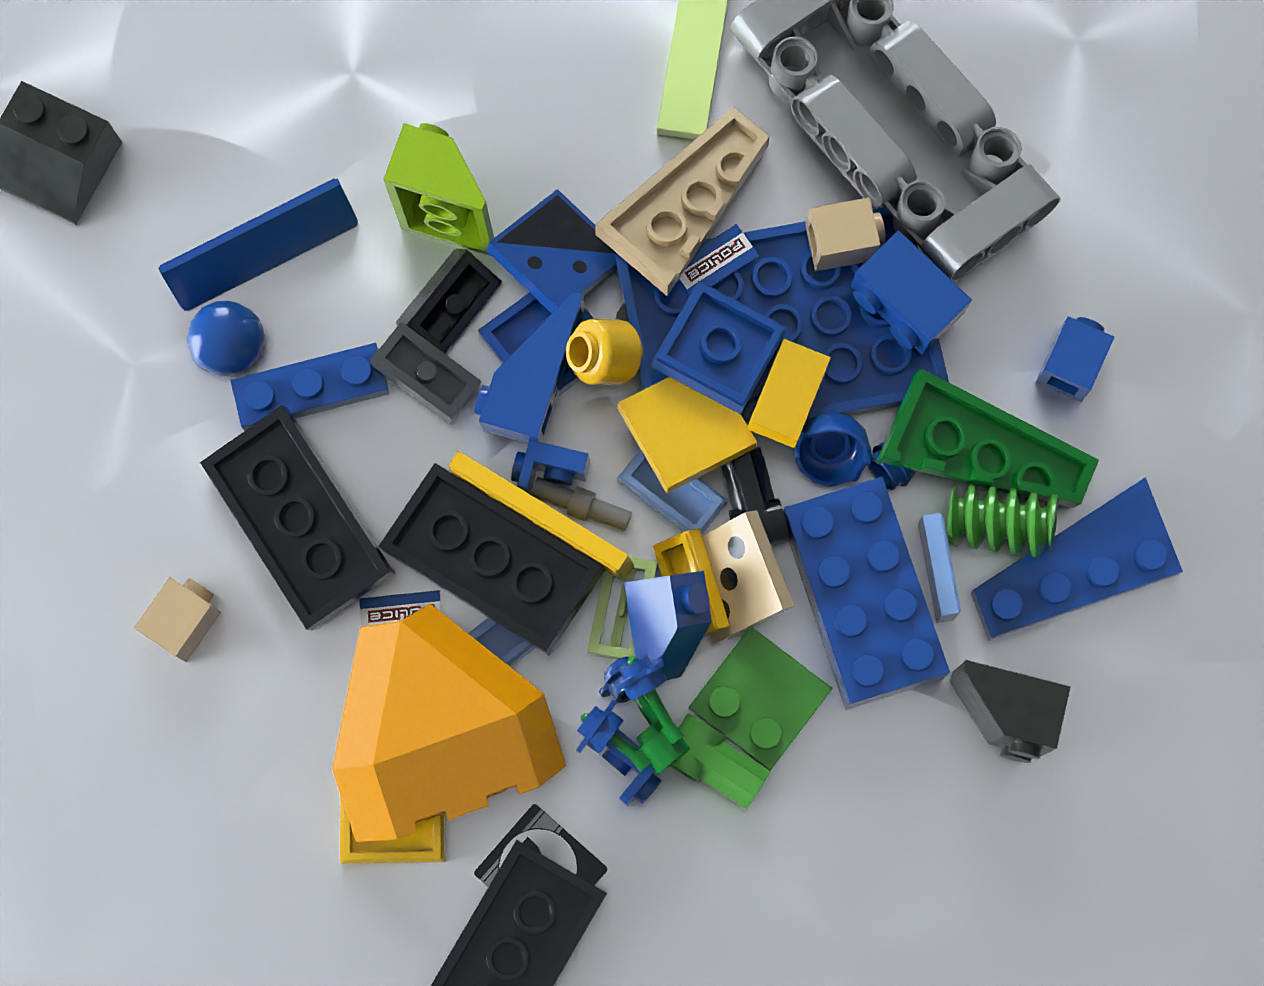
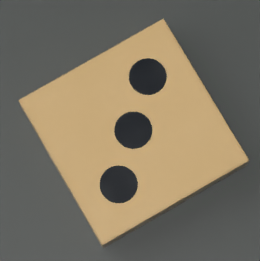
[702,510,795,644]

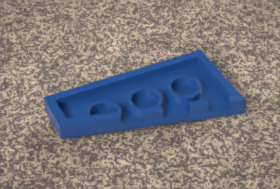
[971,477,1183,640]

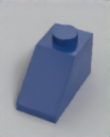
[624,570,712,680]

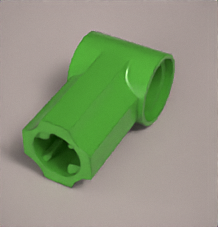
[671,714,771,810]

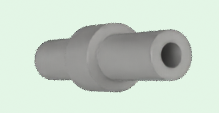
[531,477,632,531]

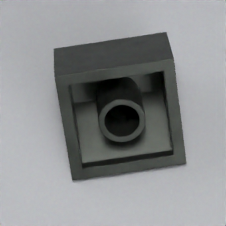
[0,80,122,225]
[950,660,1071,763]

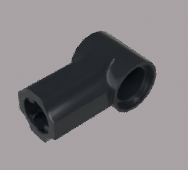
[720,447,790,546]

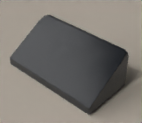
[396,248,502,354]

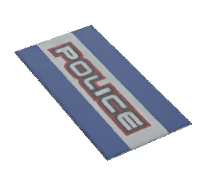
[679,224,759,294]
[359,590,441,627]

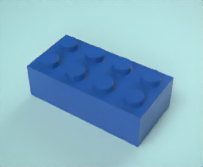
[783,477,950,710]

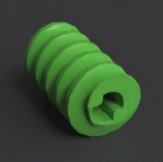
[947,483,1059,558]

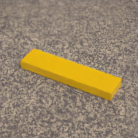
[448,451,634,580]

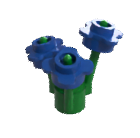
[576,654,691,775]

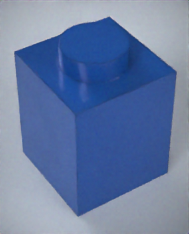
[1036,316,1114,402]

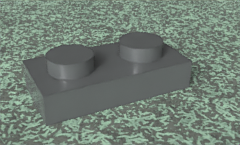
[370,322,482,424]

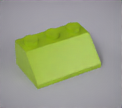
[383,123,494,256]

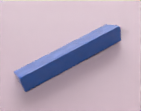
[158,178,358,311]

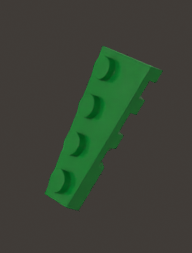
[876,368,1099,508]

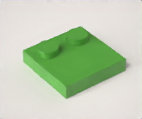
[688,628,833,771]

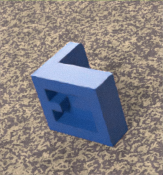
[511,439,590,495]
[602,729,662,806]

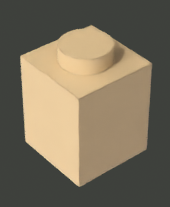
[805,197,885,271]
[134,577,221,662]

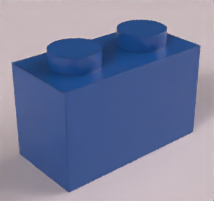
[850,230,972,355]

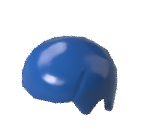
[187,301,265,376]
[793,412,872,486]

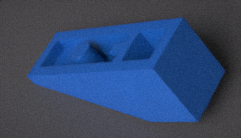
[474,292,586,444]

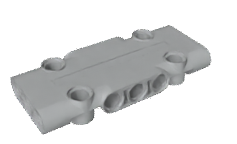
[730,0,1061,282]

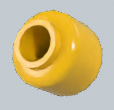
[566,319,643,385]

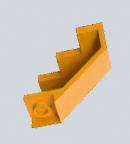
[332,603,566,842]

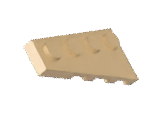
[595,107,769,296]

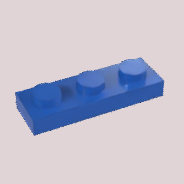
[230,343,390,431]

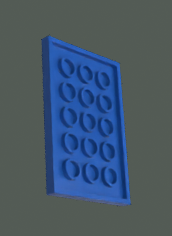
[615,207,949,433]

